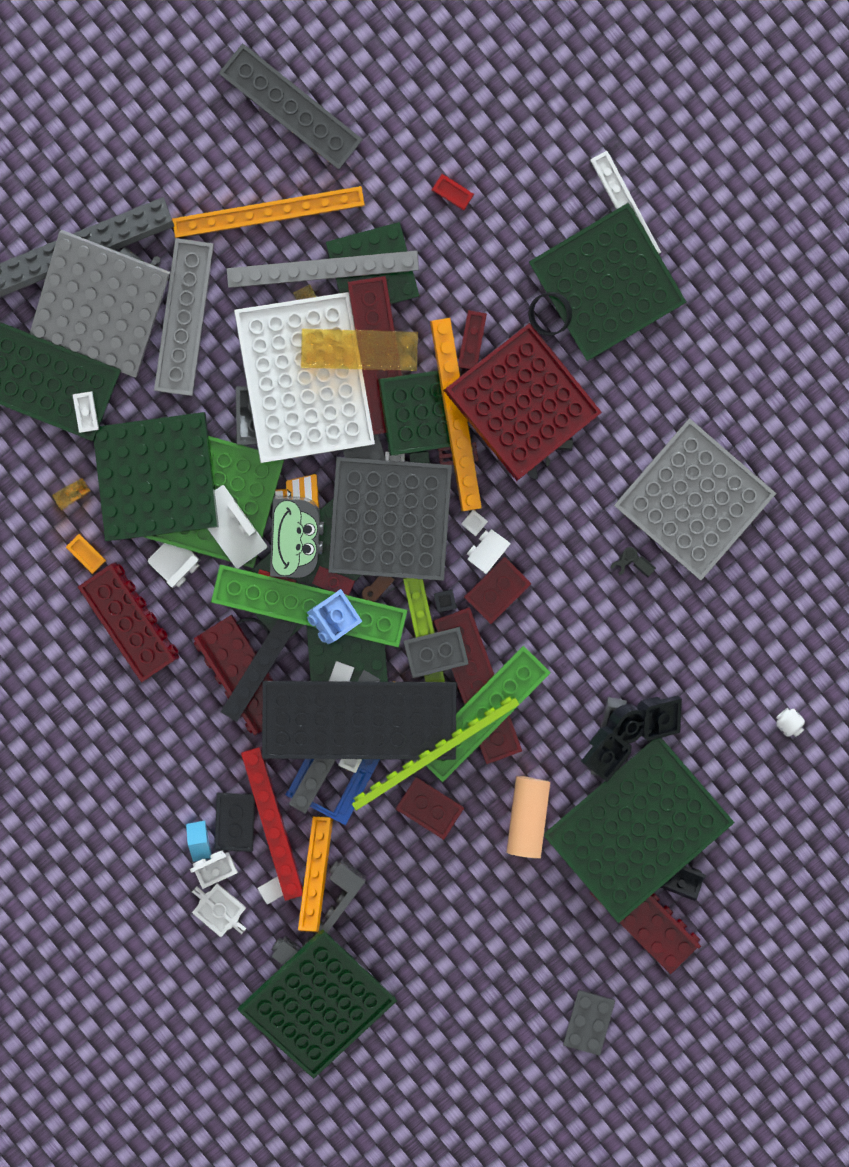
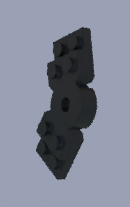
[581,695,682,782]

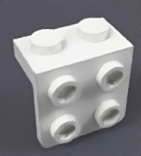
[148,543,201,588]
[190,850,238,889]

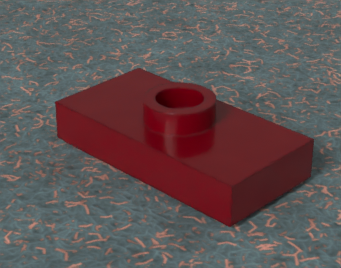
[312,566,355,596]

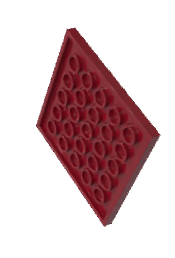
[443,323,602,481]

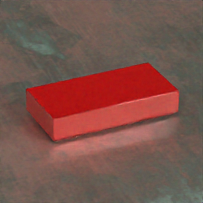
[432,174,474,211]

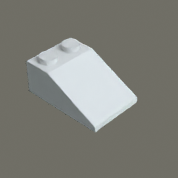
[467,529,511,574]

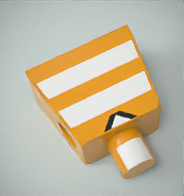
[275,474,319,507]

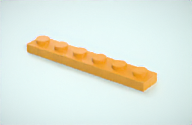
[298,816,333,933]

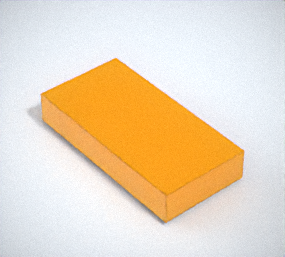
[66,534,107,574]

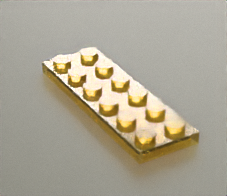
[301,329,418,371]

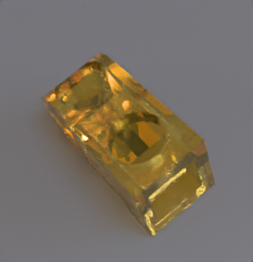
[52,478,91,511]

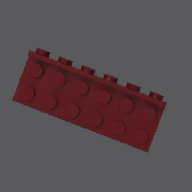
[78,562,179,683]
[194,615,274,736]
[589,891,701,975]

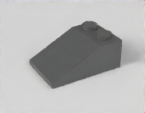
[235,386,257,445]

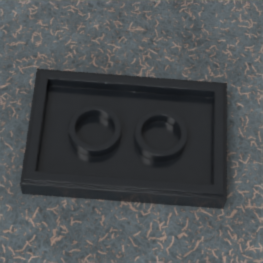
[214,792,255,852]

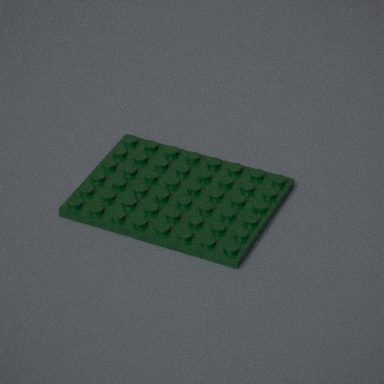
[544,738,735,923]

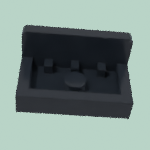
[660,866,706,901]

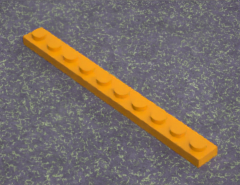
[172,186,365,238]
[430,318,482,511]

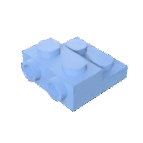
[307,589,362,644]

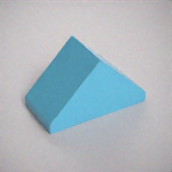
[186,820,212,862]

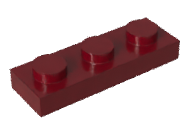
[458,310,487,370]

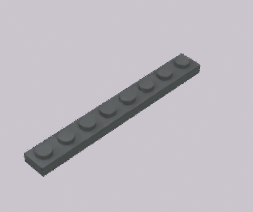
[289,670,381,814]

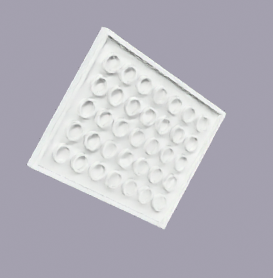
[234,292,375,463]

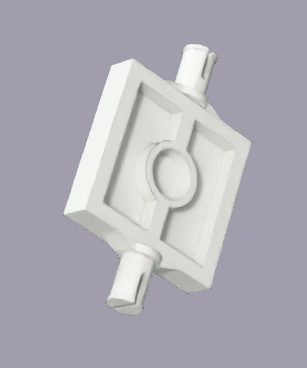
[192,883,246,937]

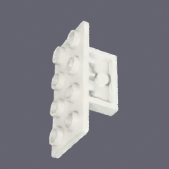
[208,485,268,569]

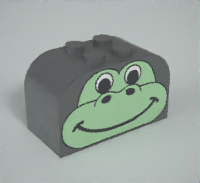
[270,496,324,578]

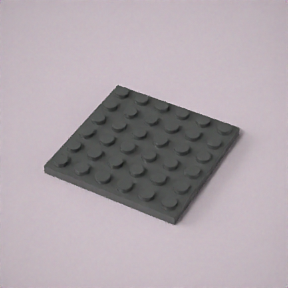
[328,457,452,581]

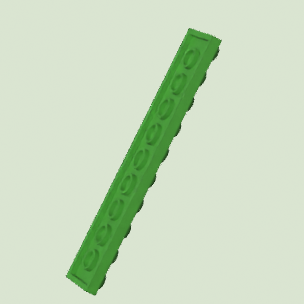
[211,565,408,648]

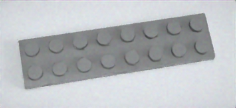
[154,238,214,396]

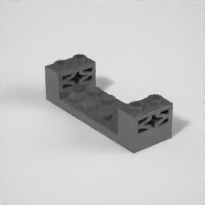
[271,859,366,965]

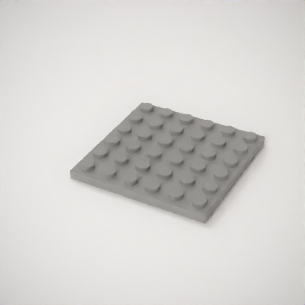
[30,230,170,378]
[613,418,777,581]

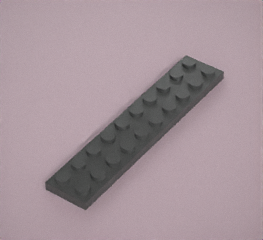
[0,197,174,297]

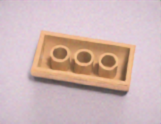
[506,776,550,858]

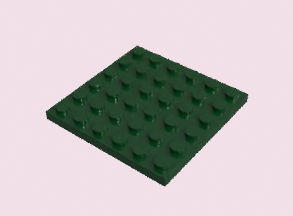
[529,203,687,361]
[94,412,219,542]
[237,929,397,1079]

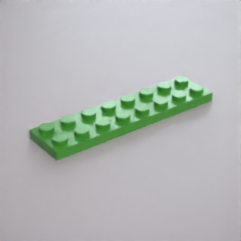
[426,646,551,782]

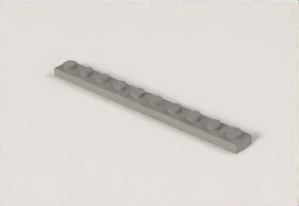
[227,251,419,288]

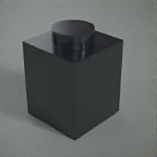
[434,589,457,612]

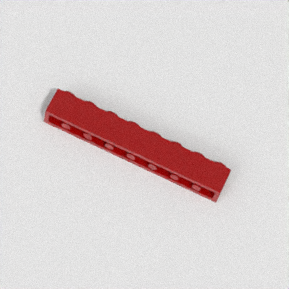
[241,747,303,901]

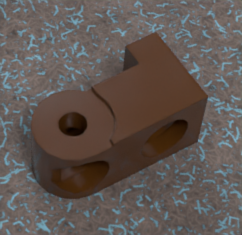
[362,576,395,602]

